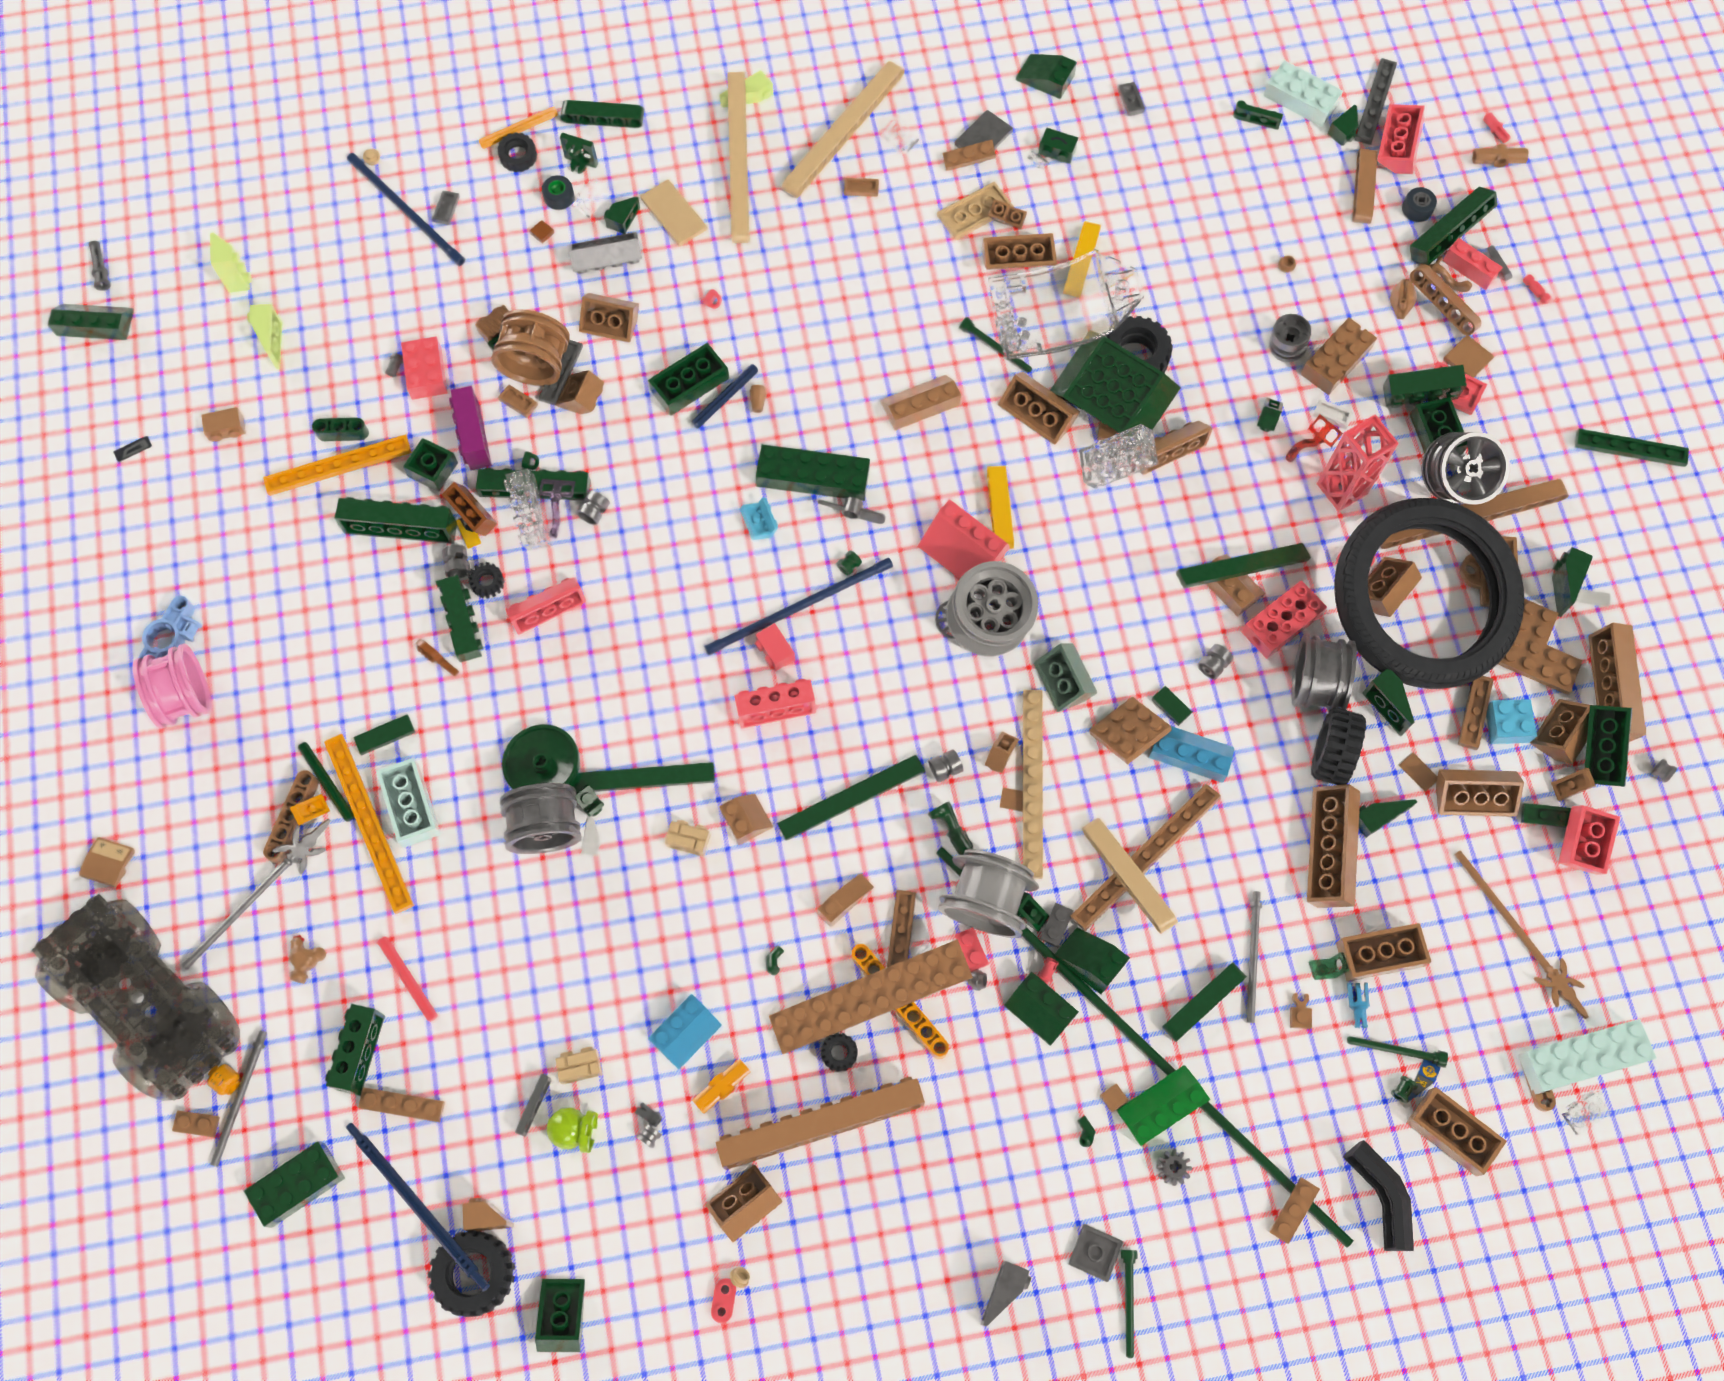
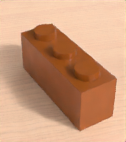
[442,482,498,537]

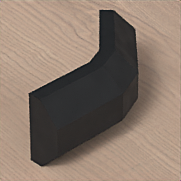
[1343,1140,1414,1251]

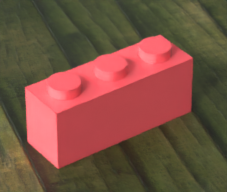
[1443,238,1503,290]

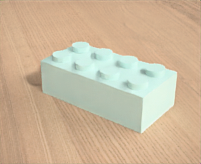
[1263,60,1343,127]
[376,758,441,848]

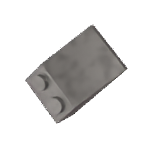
[980,1261,1032,1327]

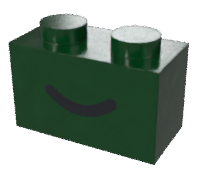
[1038,127,1079,164]

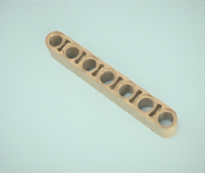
[1081,817,1178,934]

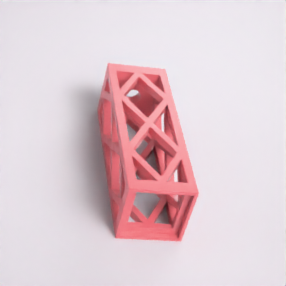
[1316,414,1399,512]

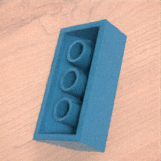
[1149,726,1234,783]

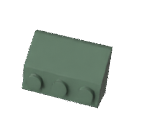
[1034,643,1098,712]

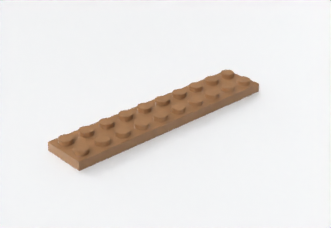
[769,939,973,1055]

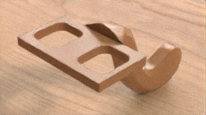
[1419,256,1473,292]

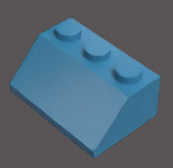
[648,993,722,1070]

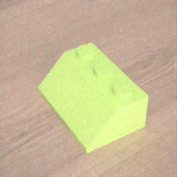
[210,232,252,293]

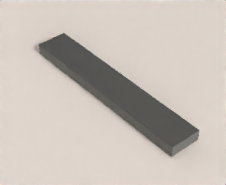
[1355,58,1398,145]

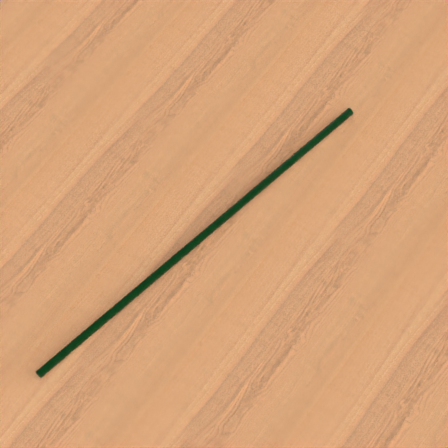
[936,846,1354,1248]

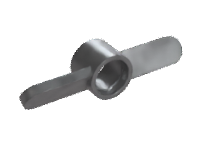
[818,497,886,524]

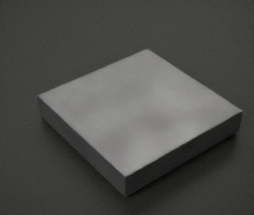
[1068,1224,1124,1282]

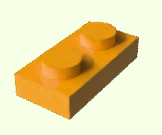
[290,794,330,826]

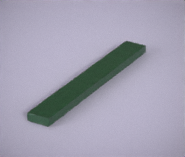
[1175,542,1311,589]
[777,755,925,841]
[570,762,715,793]

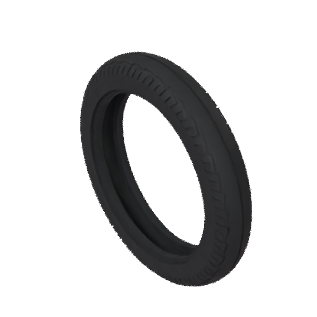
[1334,498,1524,689]

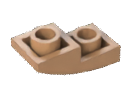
[988,199,1027,230]

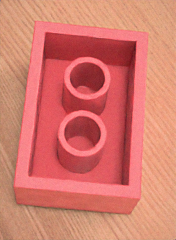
[401,336,448,400]
[1558,805,1620,875]

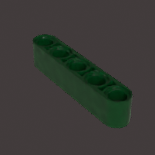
[560,100,645,128]
[1162,962,1247,1042]

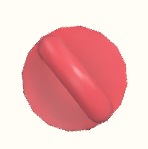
[703,289,722,309]

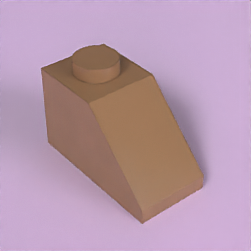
[985,731,1019,773]

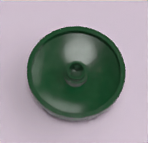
[502,724,580,790]

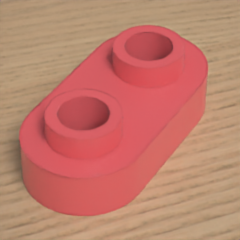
[711,1278,737,1323]

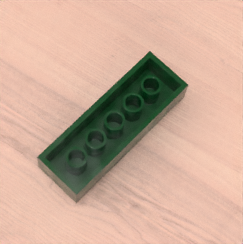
[755,444,870,501]
[334,497,457,544]

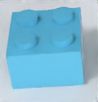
[1486,699,1537,744]

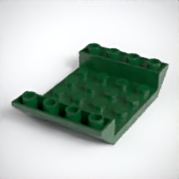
[1050,331,1181,447]

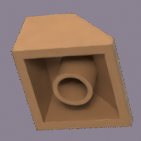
[555,370,605,415]
[719,794,774,845]
[462,1198,514,1231]

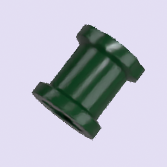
[1390,1075,1418,1104]

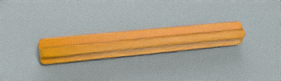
[479,106,558,149]

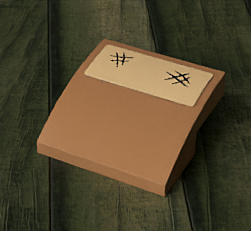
[79,837,135,888]

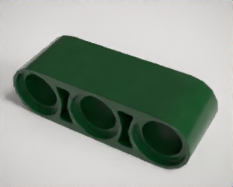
[312,417,369,442]

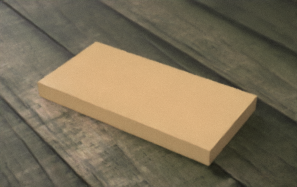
[640,179,708,247]
[937,181,1014,241]

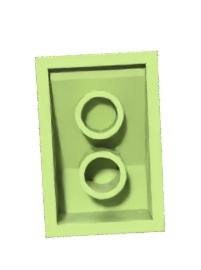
[247,304,283,370]

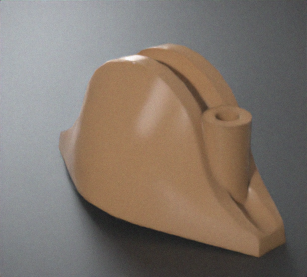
[1390,279,1417,320]

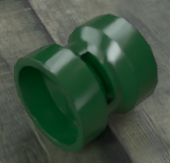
[836,550,862,576]

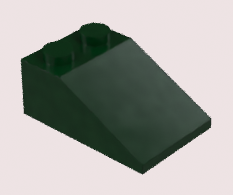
[1015,54,1077,99]
[1552,547,1593,617]
[1362,669,1415,736]
[1053,927,1130,995]
[535,1279,585,1352]

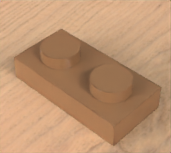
[1551,768,1596,801]
[172,1110,220,1138]

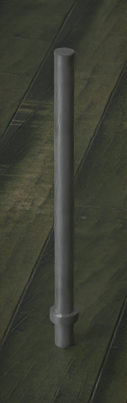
[1246,891,1262,1024]
[210,1030,268,1167]

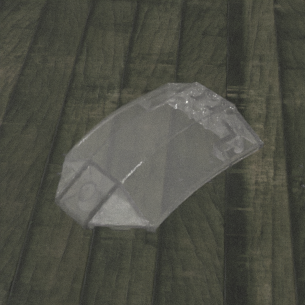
[988,248,1145,360]

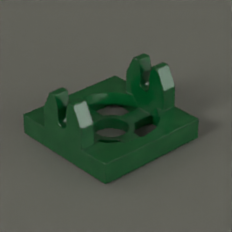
[559,132,598,174]

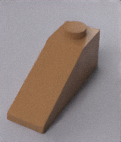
[817,873,874,928]

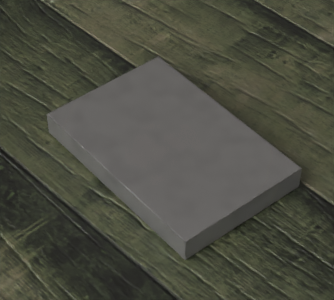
[954,109,1013,164]

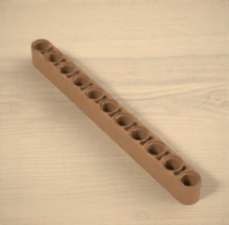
[1380,478,1569,549]

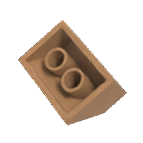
[579,292,640,343]
[1206,554,1266,617]
[1368,557,1423,617]
[1530,699,1590,764]
[705,1164,783,1243]

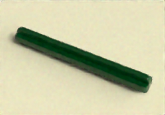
[298,742,355,822]

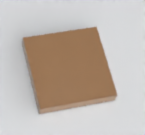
[1443,335,1495,378]

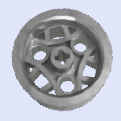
[1291,634,1357,711]
[499,783,582,854]

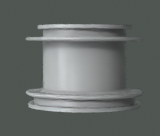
[946,561,1038,657]
[938,849,1040,939]

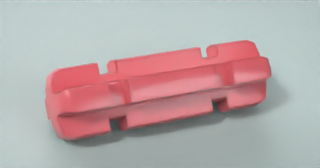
[1523,274,1552,304]

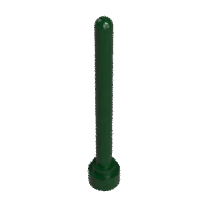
[959,317,1032,373]
[1347,1036,1448,1068]
[1121,1250,1138,1359]

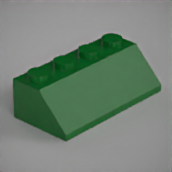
[1116,1064,1211,1146]

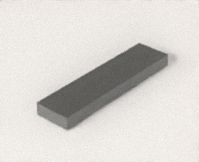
[538,340,583,406]

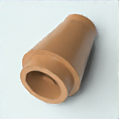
[749,385,767,413]

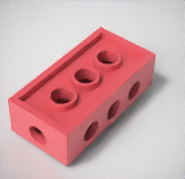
[1241,580,1327,659]
[734,679,816,729]

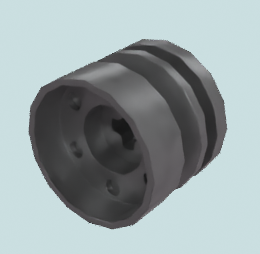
[1269,313,1311,362]

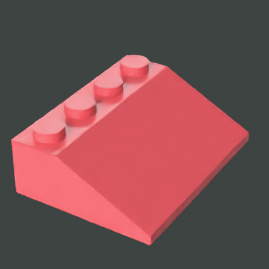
[918,499,1010,579]

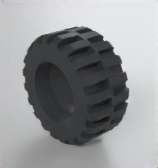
[1105,316,1173,373]
[1311,707,1366,785]
[428,1230,515,1317]

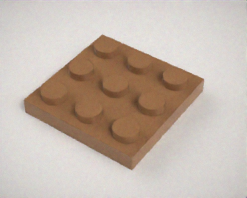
[1089,696,1172,765]

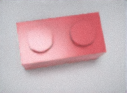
[755,623,795,671]

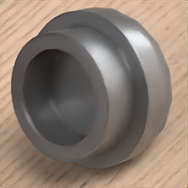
[967,970,987,991]

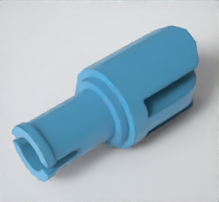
[1347,982,1370,1029]

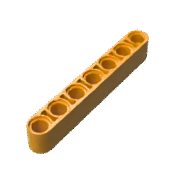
[852,944,949,1059]

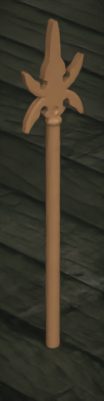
[1454,850,1589,1019]

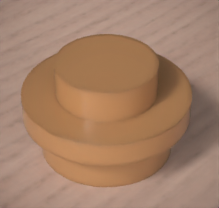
[1278,255,1296,273]

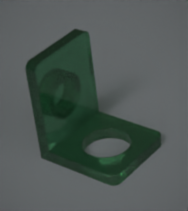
[1308,952,1349,980]

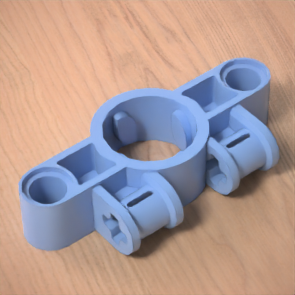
[132,595,203,672]

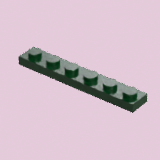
[1575,428,1689,467]

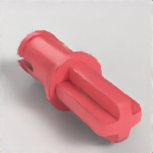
[1483,112,1511,143]

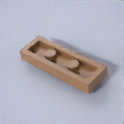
[942,140,996,171]
[1269,1177,1320,1245]

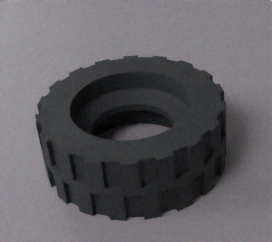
[497,132,537,172]

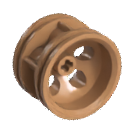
[491,309,570,386]

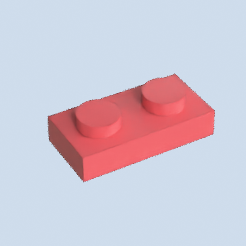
[954,927,989,973]

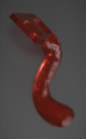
[1285,414,1343,463]

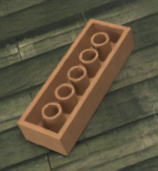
[1588,622,1646,742]
[1307,784,1360,908]

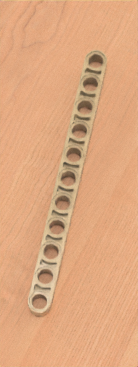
[782,60,905,198]
[727,71,750,243]

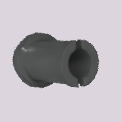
[385,353,403,377]
[635,1102,663,1127]

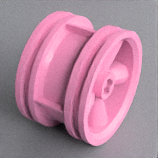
[133,643,212,729]

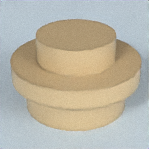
[363,149,380,166]
[729,1267,750,1288]

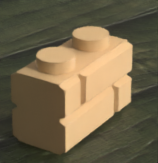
[665,820,711,857]
[555,1047,603,1085]

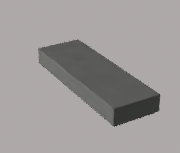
[515,1073,552,1137]

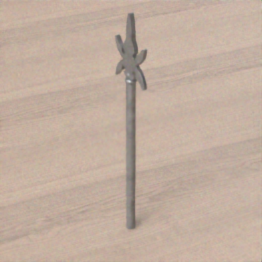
[181,818,331,970]

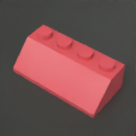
[1377,104,1425,174]
[506,577,586,635]

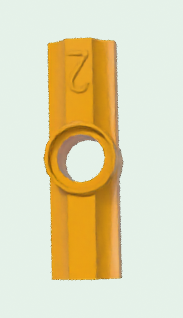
[692,1058,751,1114]

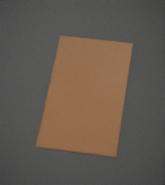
[1399,752,1437,792]
[999,787,1023,812]

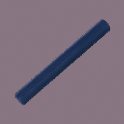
[691,364,758,429]

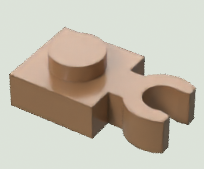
[1290,993,1312,1030]

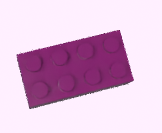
[449,385,492,470]

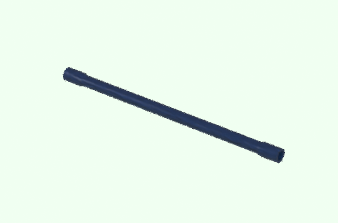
[704,557,894,656]

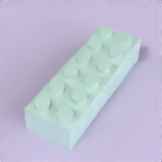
[1518,1019,1657,1094]

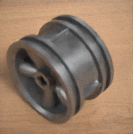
[1421,432,1510,504]

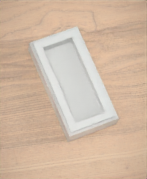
[1312,399,1354,429]

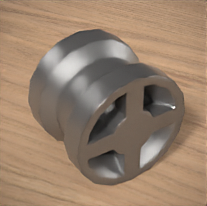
[1651,758,1677,783]
[636,1123,662,1149]

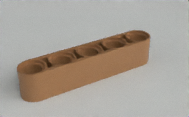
[1352,148,1378,224]
[1410,264,1482,336]
[263,770,319,865]

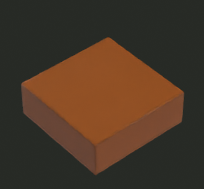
[529,220,555,244]

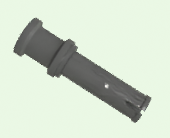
[88,240,111,291]

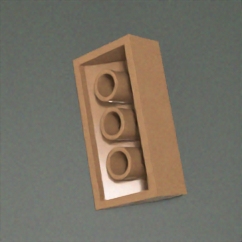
[982,233,1057,270]
[997,372,1081,445]
[880,375,962,431]
[1133,420,1213,476]
[1436,769,1524,817]

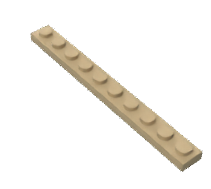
[1023,689,1043,879]

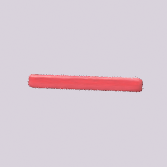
[377,936,438,1022]

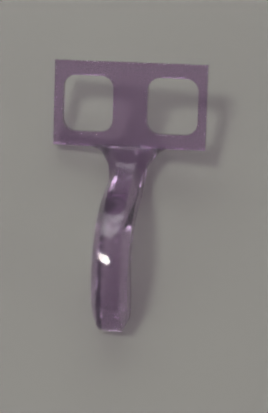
[539,479,575,539]

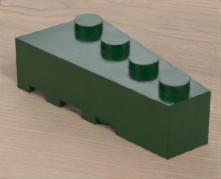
[435,575,484,663]

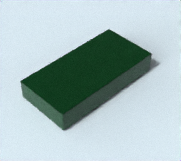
[1151,685,1193,726]

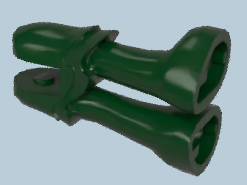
[928,801,973,855]

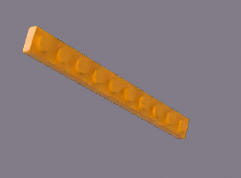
[324,734,415,914]

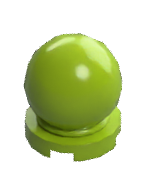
[546,1107,598,1153]

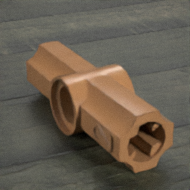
[1472,144,1529,168]

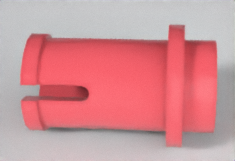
[1037,957,1059,985]

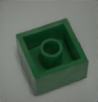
[403,437,458,492]

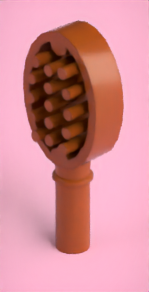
[415,638,460,677]

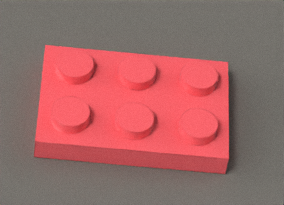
[1434,361,1488,415]

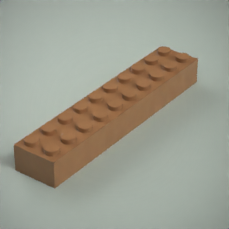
[715,1076,925,1170]

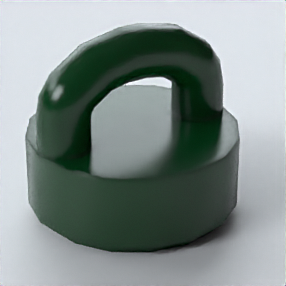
[521,451,540,470]

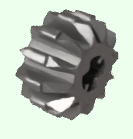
[1156,1149,1193,1186]

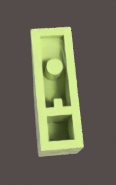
[719,70,773,108]

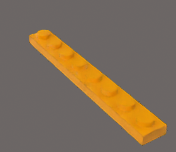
[263,434,412,496]

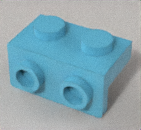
[740,497,778,540]

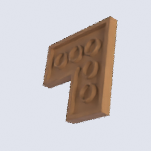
[1497,598,1583,695]

